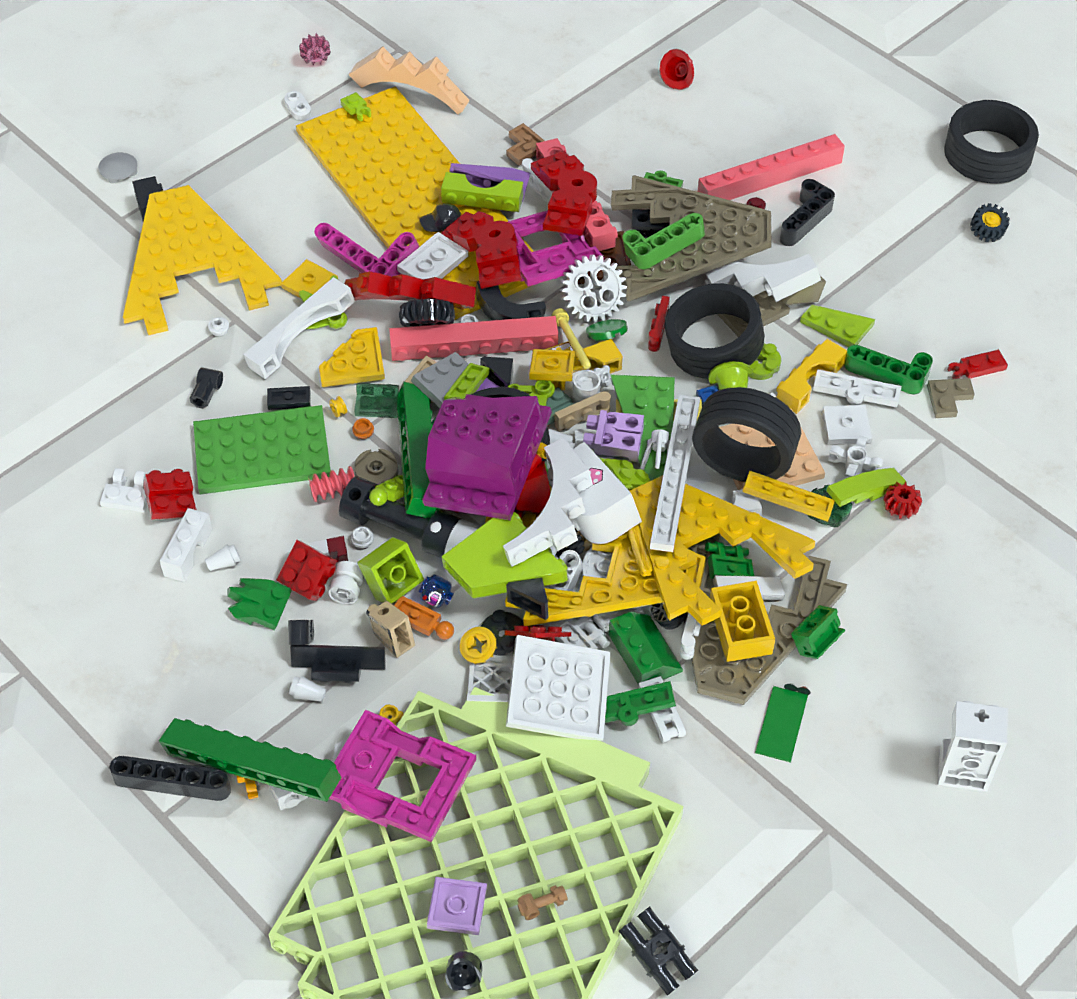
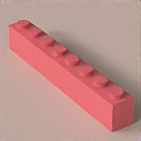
[697,134,845,200]
[389,316,558,361]

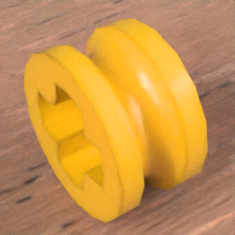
[329,396,347,418]

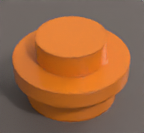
[352,418,374,439]

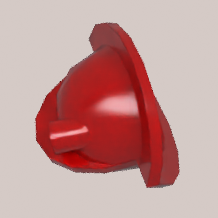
[659,49,694,90]

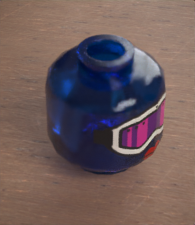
[418,574,454,608]

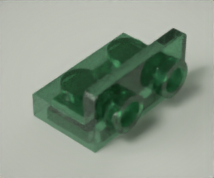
[354,383,399,418]

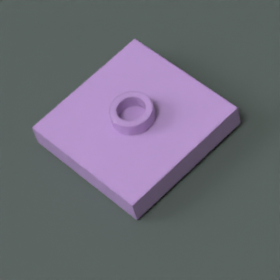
[427,877,487,935]

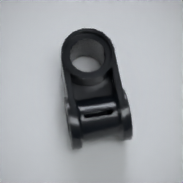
[288,620,314,645]

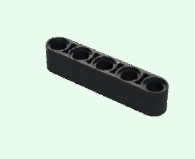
[109,756,231,801]

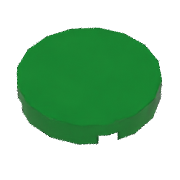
[586,319,628,341]

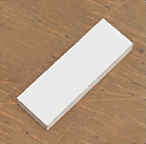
[713,576,785,600]

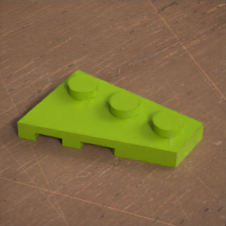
[800,305,875,347]

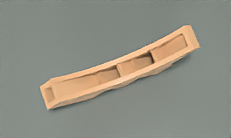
[349,46,469,114]

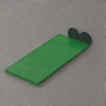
[755,683,811,763]

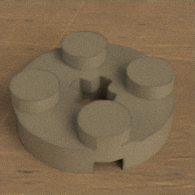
[355,449,399,485]

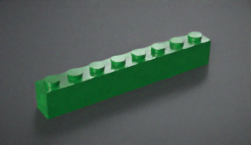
[396,381,440,518]
[159,718,342,802]

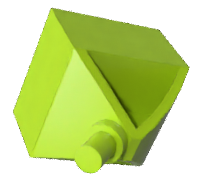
[357,537,424,604]

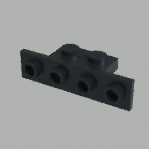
[290,645,386,683]

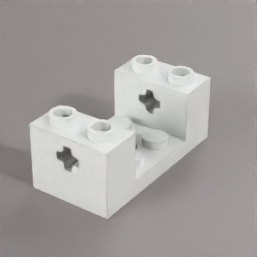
[938,701,1008,792]

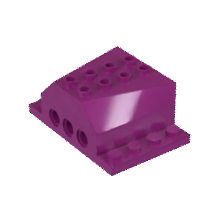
[422,394,552,520]

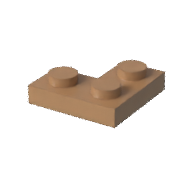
[506,123,545,166]

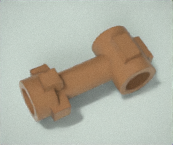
[517,885,568,920]

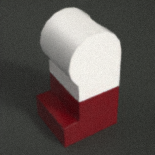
[308,535,349,562]

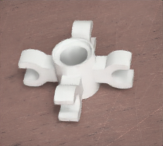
[828,435,883,479]

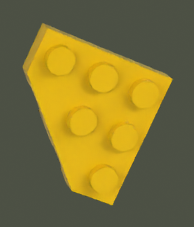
[319,327,385,387]

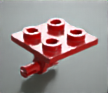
[505,625,572,642]

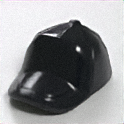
[419,203,461,232]

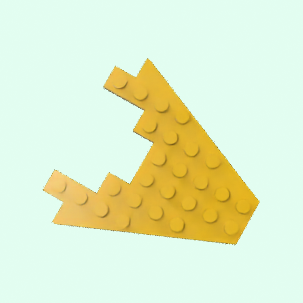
[123,185,282,336]

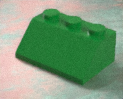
[609,611,683,685]

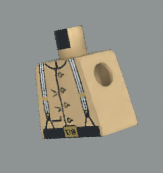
[366,601,415,658]

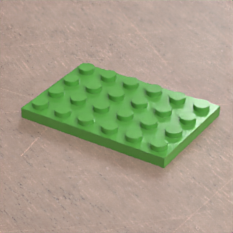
[193,405,331,495]

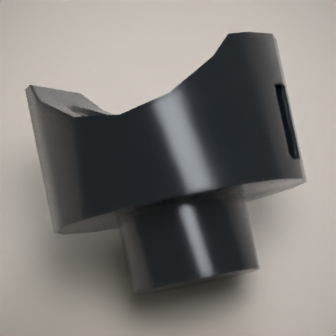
[445,951,483,991]

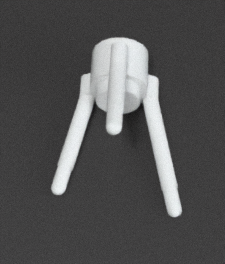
[640,429,670,470]

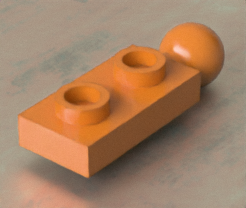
[394,596,454,640]

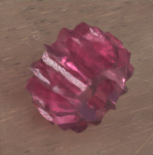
[299,33,331,66]

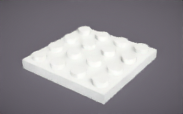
[506,635,610,741]

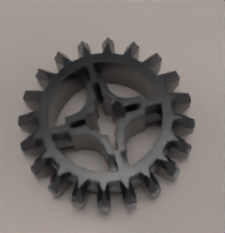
[399,299,455,327]

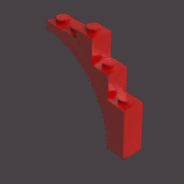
[344,271,476,309]

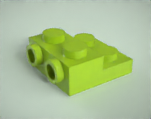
[600,458,650,491]

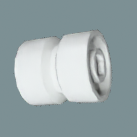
[572,370,601,403]
[328,561,364,604]

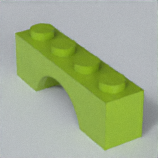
[441,172,523,212]

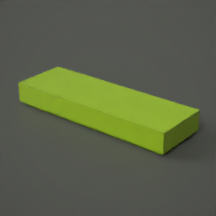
[444,363,489,400]

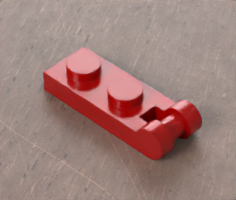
[648,296,670,352]

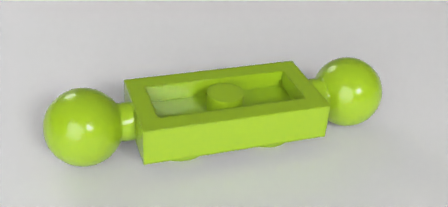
[369,475,404,506]

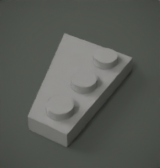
[411,352,468,408]

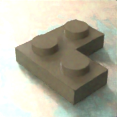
[927,378,975,418]

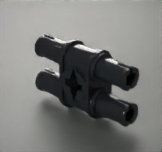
[618,906,698,996]

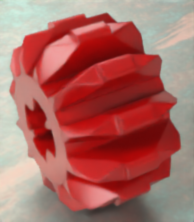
[883,481,922,519]

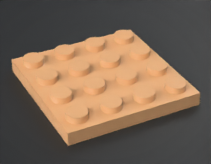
[719,409,825,490]

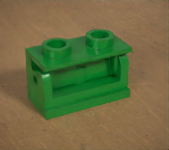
[791,605,846,659]

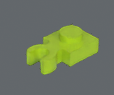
[340,92,371,121]

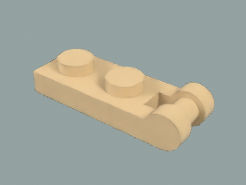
[554,391,611,432]

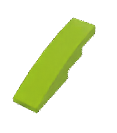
[826,468,907,507]

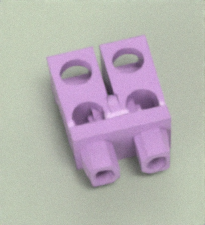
[583,410,644,462]

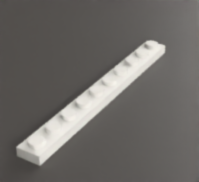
[650,395,700,552]

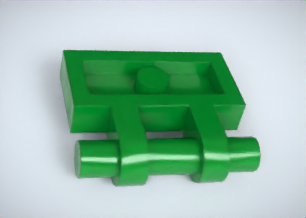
[705,541,754,579]

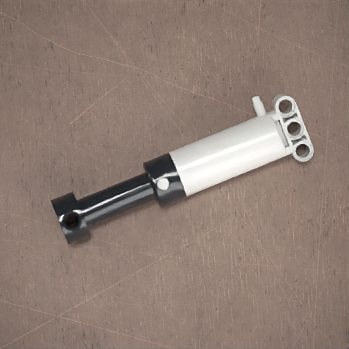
[339,476,583,591]

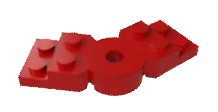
[531,150,597,236]
[441,211,522,288]

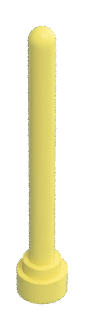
[551,308,591,369]

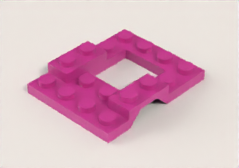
[508,210,604,286]
[329,710,476,842]

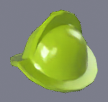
[708,361,755,390]

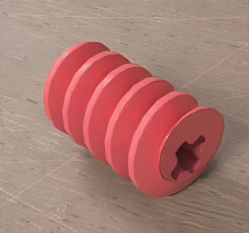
[308,466,355,502]

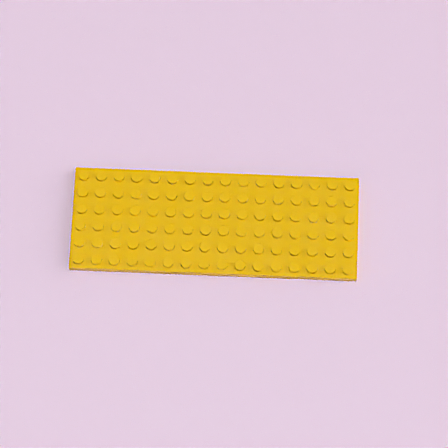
[296,86,534,320]

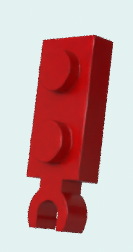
[947,349,1008,379]

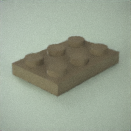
[717,290,790,337]

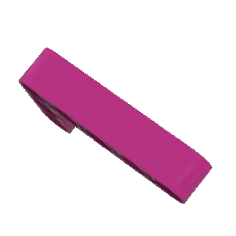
[314,223,420,276]

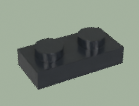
[267,386,311,410]

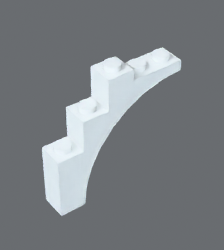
[705,254,821,302]
[503,437,593,567]

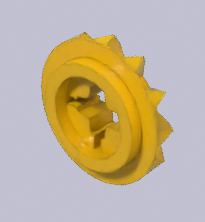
[460,627,497,664]

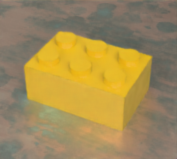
[710,581,775,662]

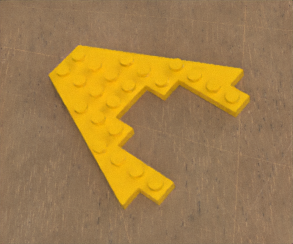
[629,475,815,626]
[505,510,706,626]

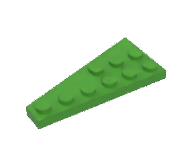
[610,375,675,481]

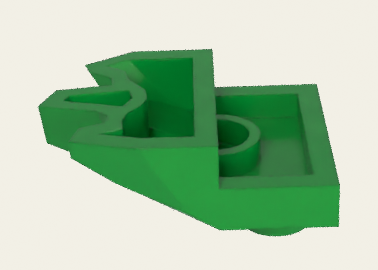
[227,578,292,631]

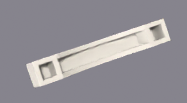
[243,277,355,379]

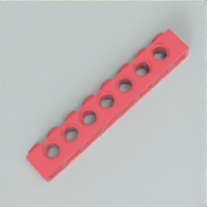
[536,138,618,251]

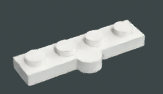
[813,369,901,407]

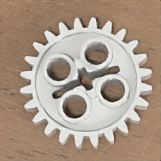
[560,255,627,322]

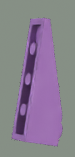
[449,163,530,202]

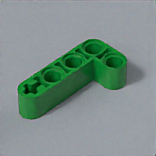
[844,345,933,395]

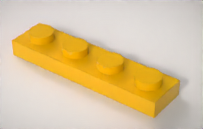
[742,471,835,522]

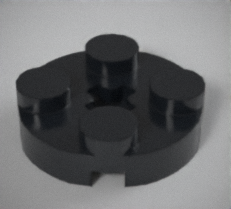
[481,610,524,656]

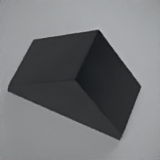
[480,356,513,387]
[506,578,549,620]

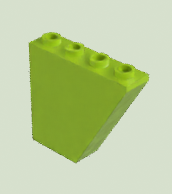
[442,512,568,598]

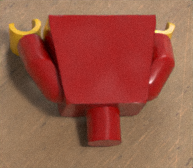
[516,443,552,514]

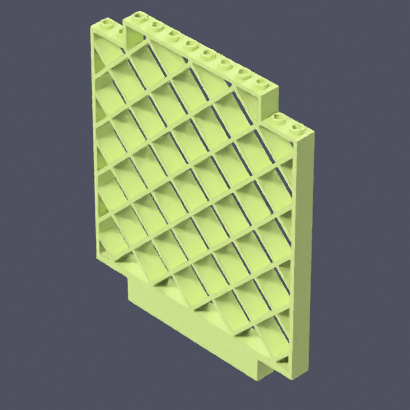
[268,687,684,999]

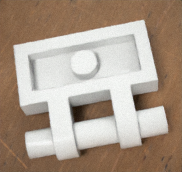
[553,616,610,650]

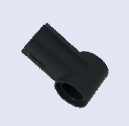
[190,367,223,409]

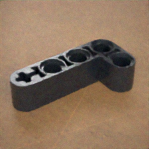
[780,179,835,246]

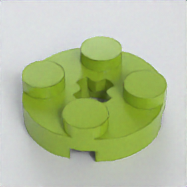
[749,343,781,380]

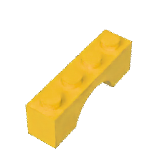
[536,339,623,391]
[776,339,848,414]

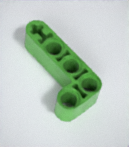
[622,213,705,269]

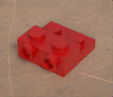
[143,469,197,520]
[276,540,338,601]

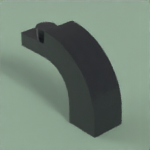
[476,281,546,321]

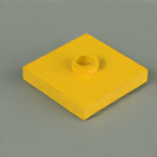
[281,259,338,298]
[529,349,575,381]

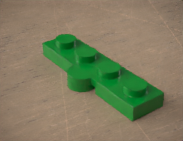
[605,681,676,726]

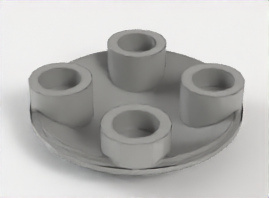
[98,152,137,183]

